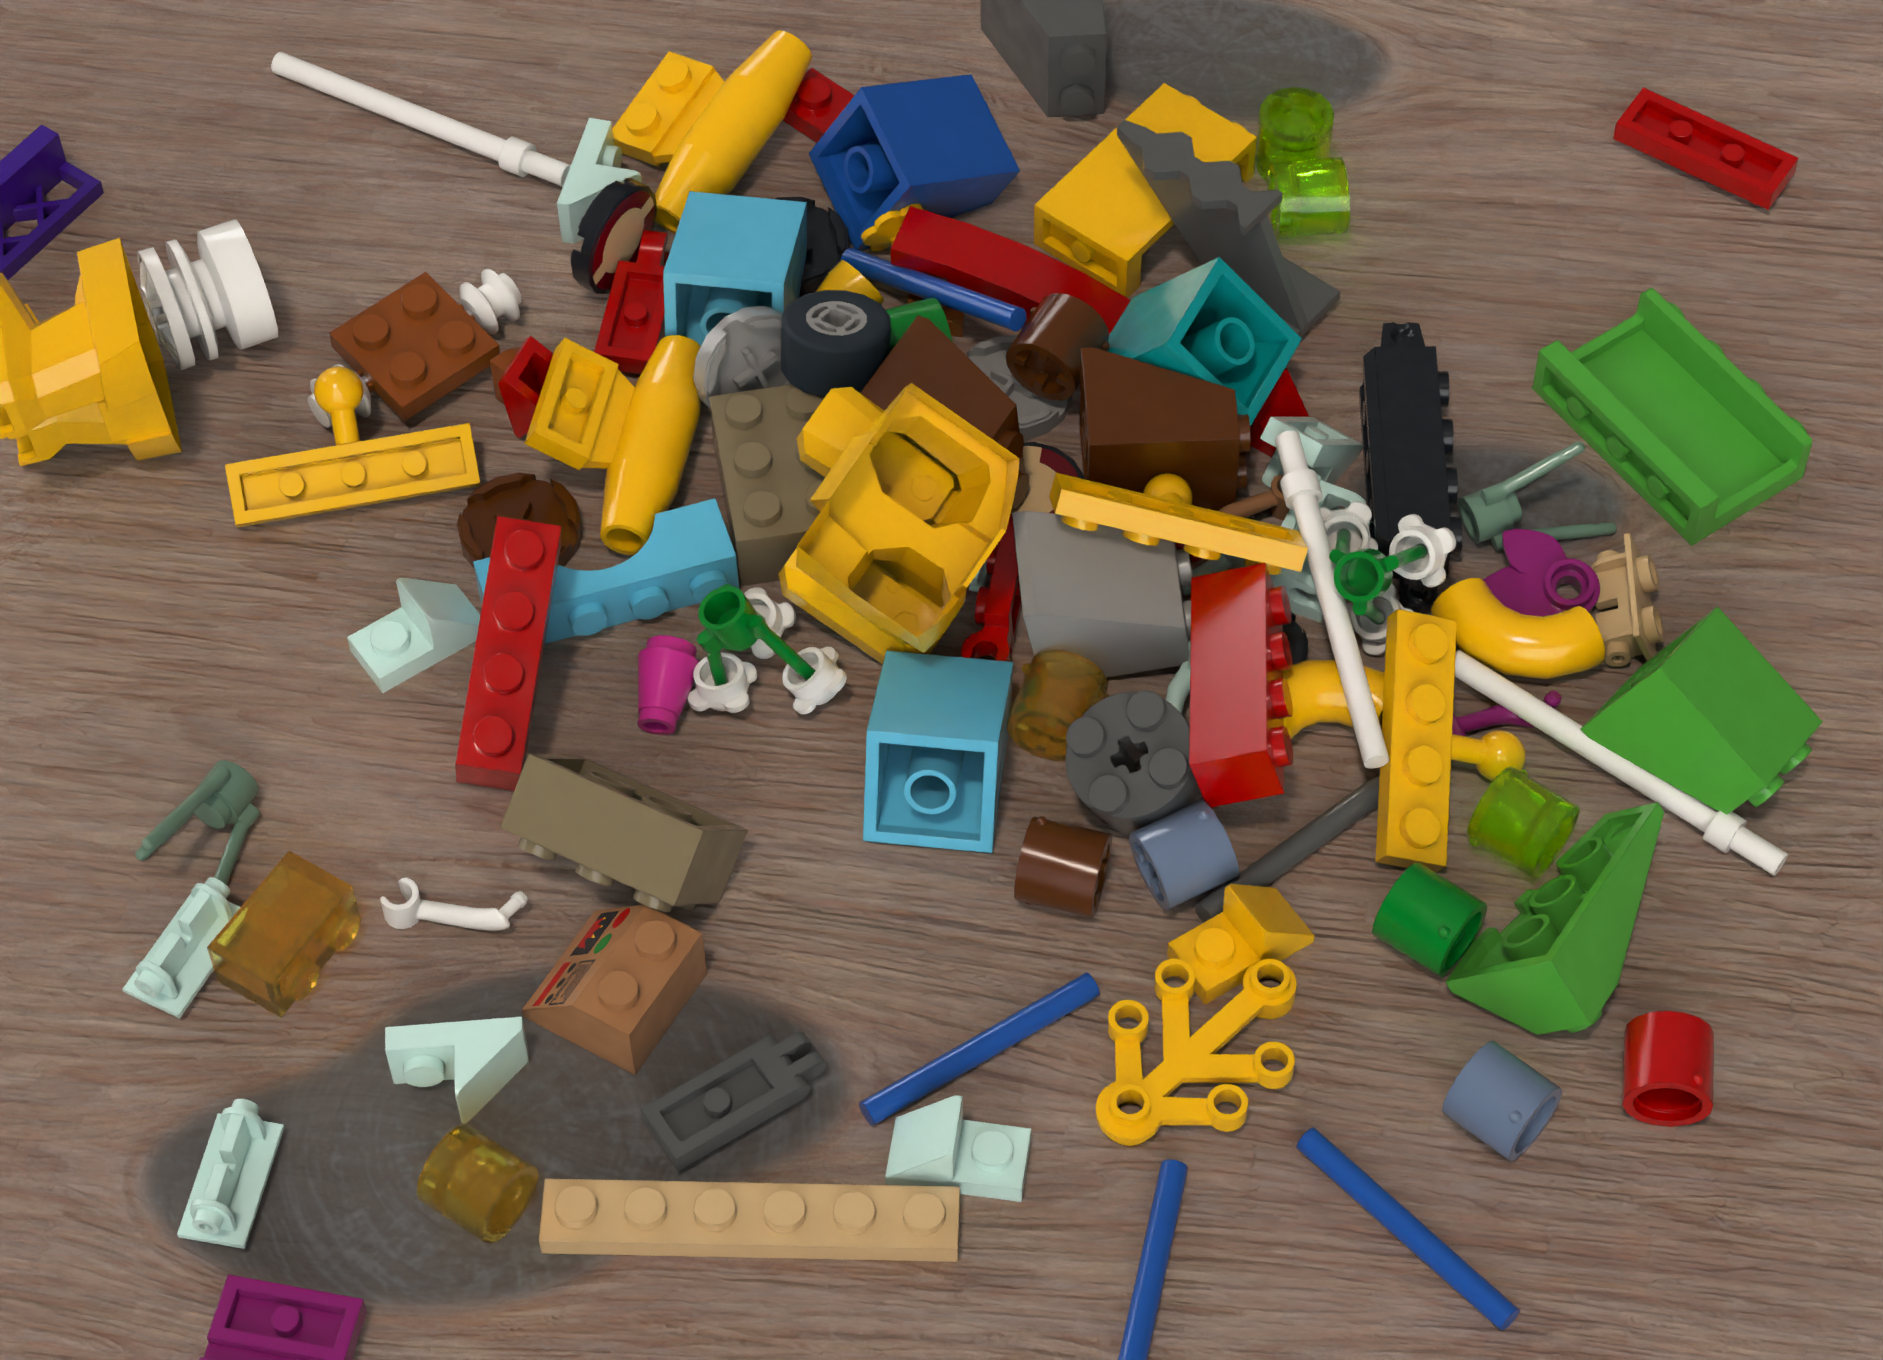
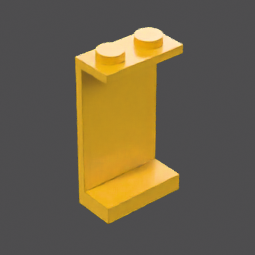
[1034,83,1257,298]

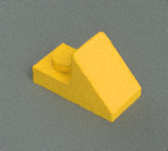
[1167,884,1314,1005]

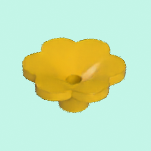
[861,203,928,251]

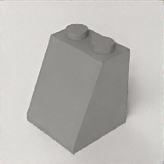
[1012,511,1194,688]

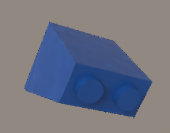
[808,74,1020,251]

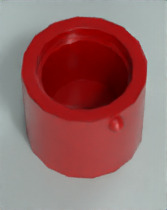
[1622,1011,1714,1127]

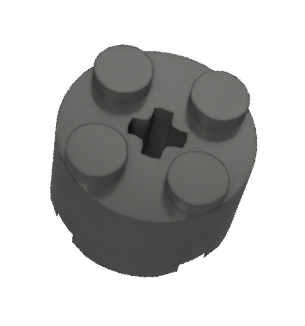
[1066,690,1202,834]

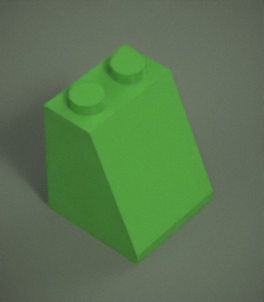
[1581,606,1823,815]

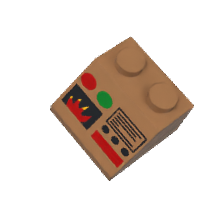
[522,905,707,1075]

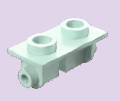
[123,877,252,1019]
[177,1099,284,1249]

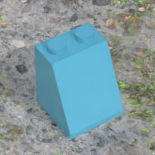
[663,191,807,346]
[863,651,1014,853]

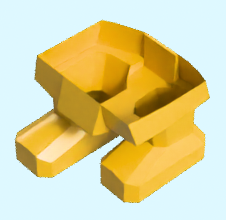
[0,238,182,466]
[778,383,1020,664]

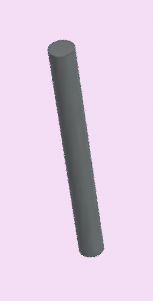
[1195,772,1380,923]

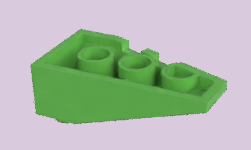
[1446,802,1664,1035]

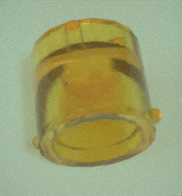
[1007,650,1110,761]
[416,1123,539,1244]

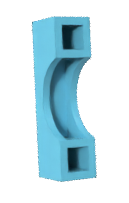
[473,499,739,644]

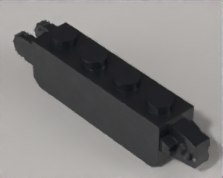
[1359,322,1462,614]

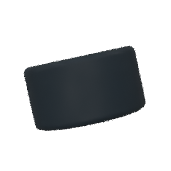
[781,290,891,398]

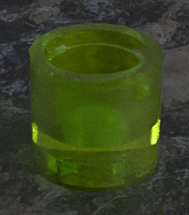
[1255,87,1334,190]
[1267,157,1350,239]
[1466,766,1580,880]

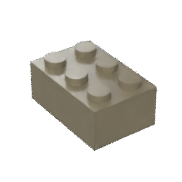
[709,384,825,586]
[500,754,748,912]

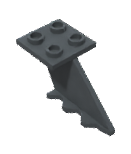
[1117,120,1340,337]

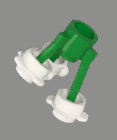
[1320,501,1456,656]
[688,584,847,714]

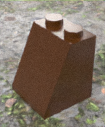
[861,315,1029,508]
[1079,347,1251,511]

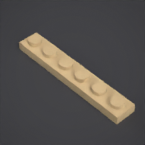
[539,1179,960,1262]

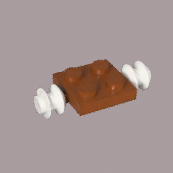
[307,269,522,428]

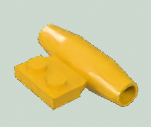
[612,30,812,234]
[524,335,701,555]

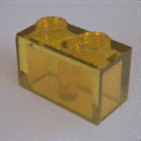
[207,851,361,1018]

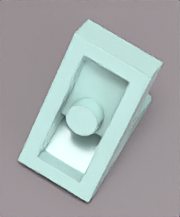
[557,118,642,244]
[1260,417,1363,488]
[347,577,480,693]
[385,1017,529,1124]
[885,1095,1031,1202]

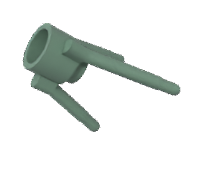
[1458,441,1617,551]
[135,760,261,885]

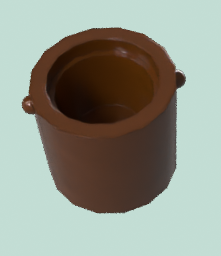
[1006,293,1110,401]
[1014,816,1112,918]

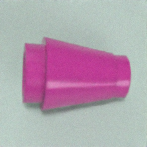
[637,635,699,735]

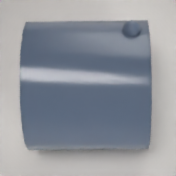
[1129,800,1239,911]
[1442,1041,1562,1162]

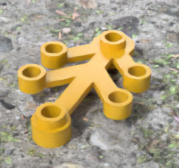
[1095,958,1297,1146]

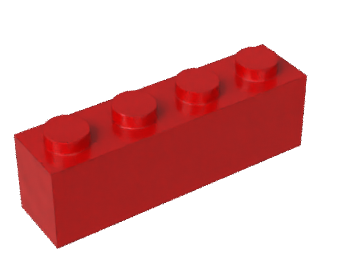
[455,516,561,791]
[1189,563,1293,807]

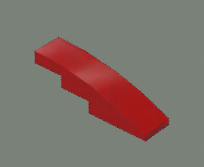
[890,206,1131,335]

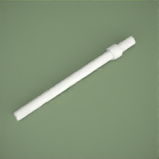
[271,52,571,187]
[1275,430,1389,769]
[1455,650,1788,876]

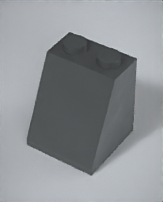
[980,0,1107,117]

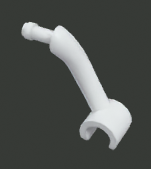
[380,877,528,931]

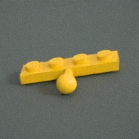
[225,366,481,528]
[1049,473,1308,575]
[1375,609,1526,873]

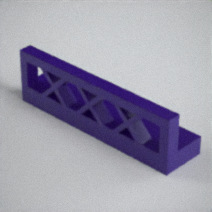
[0,124,104,280]

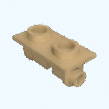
[1591,533,1664,667]

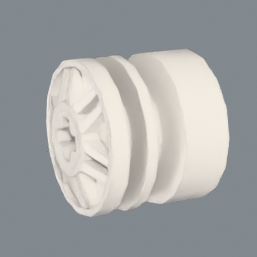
[137,219,278,370]

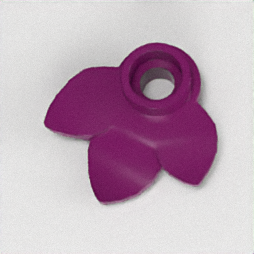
[1483,529,1600,617]

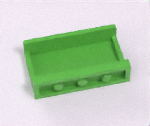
[1532,288,1812,546]

